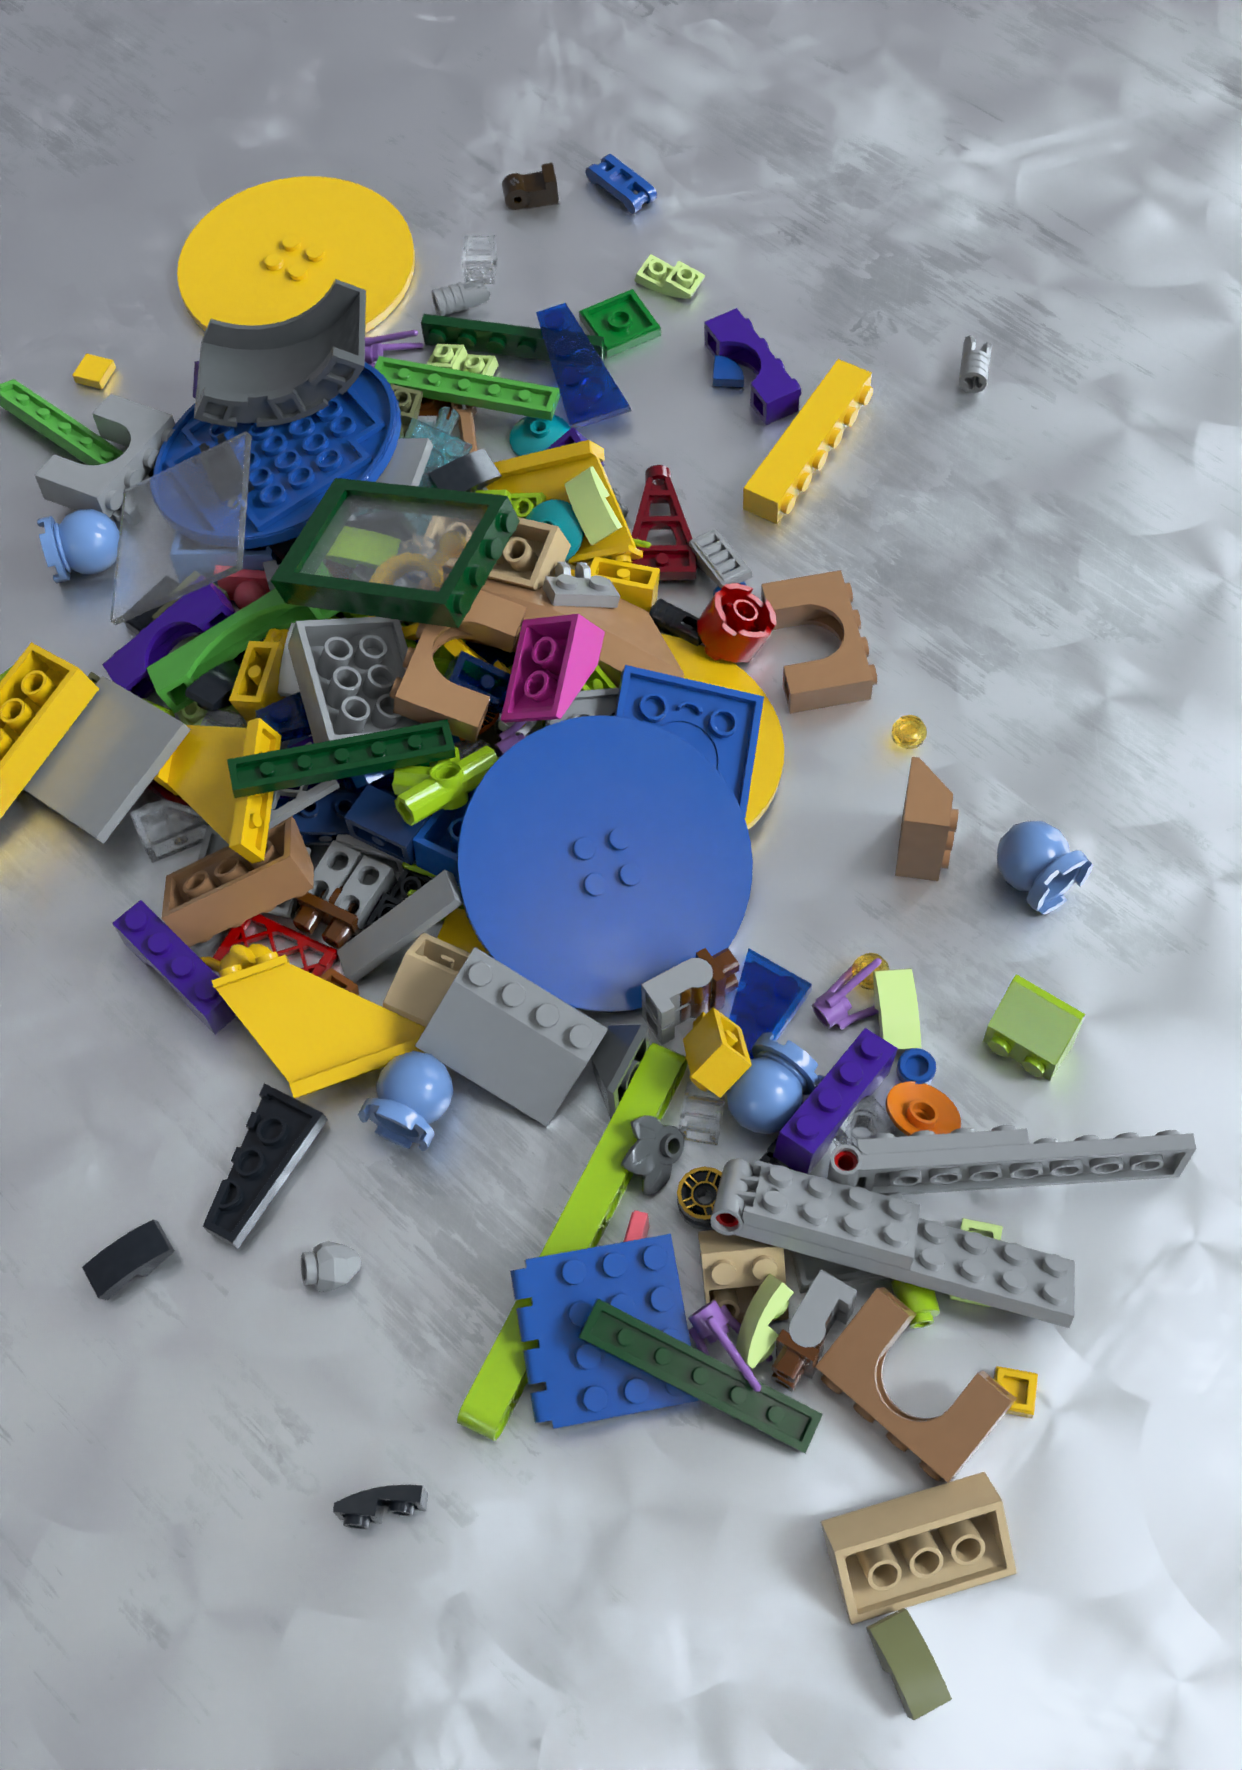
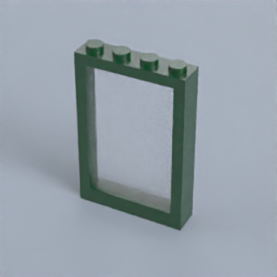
[270,478,520,628]

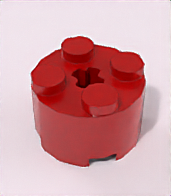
[697,583,776,663]

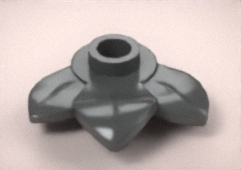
[621,1115,684,1195]

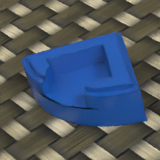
[713,355,744,387]

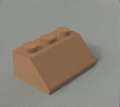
[895,757,959,881]

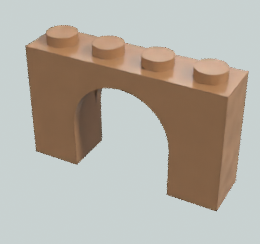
[761,570,877,714]
[390,577,527,743]
[815,1287,1017,1483]

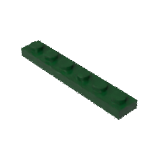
[421,314,605,368]
[227,719,456,798]
[578,1299,823,1454]

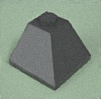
[591,1024,650,1120]

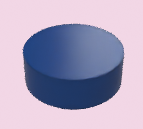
[897,1048,936,1085]

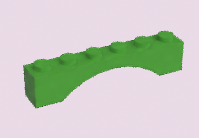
[146,562,340,714]

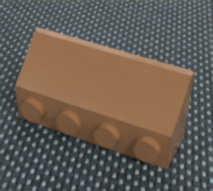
[161,816,314,947]

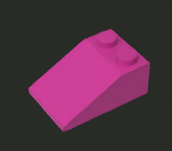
[501,614,605,723]

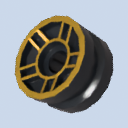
[677,1166,722,1230]

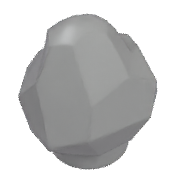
[301,1241,361,1292]

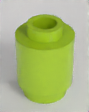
[891,1279,940,1329]

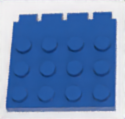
[614,665,764,818]
[510,1234,700,1429]

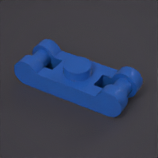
[585,154,657,214]

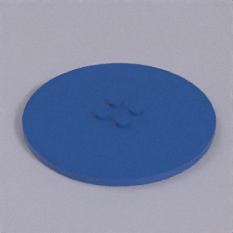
[153,362,401,549]
[457,715,753,1012]

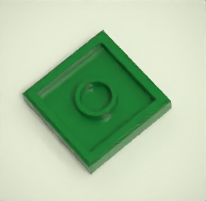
[579,289,661,358]

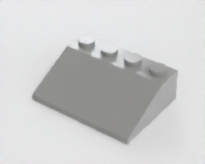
[288,617,423,743]
[415,947,608,1127]

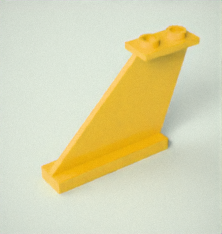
[486,440,643,567]
[154,718,281,864]
[211,951,426,1099]

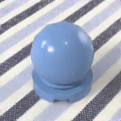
[37,509,122,583]
[997,821,1093,915]
[726,1033,824,1134]
[358,1051,453,1151]

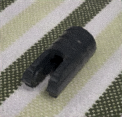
[649,598,703,646]

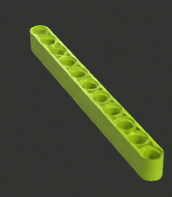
[457,1042,688,1441]

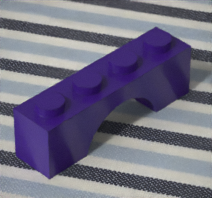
[704,308,802,425]
[102,577,236,699]
[112,900,237,1035]
[773,1028,898,1174]

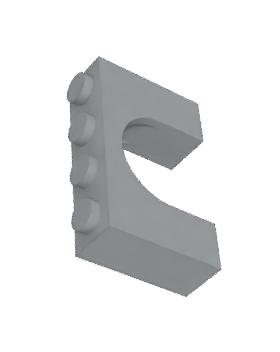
[34,394,175,518]

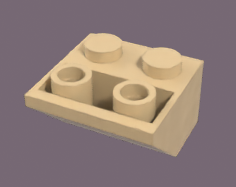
[382,933,470,1027]
[698,1230,789,1326]

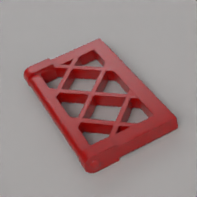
[212,914,338,977]

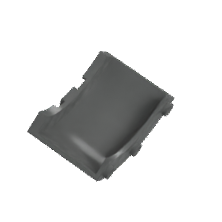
[194,279,366,427]

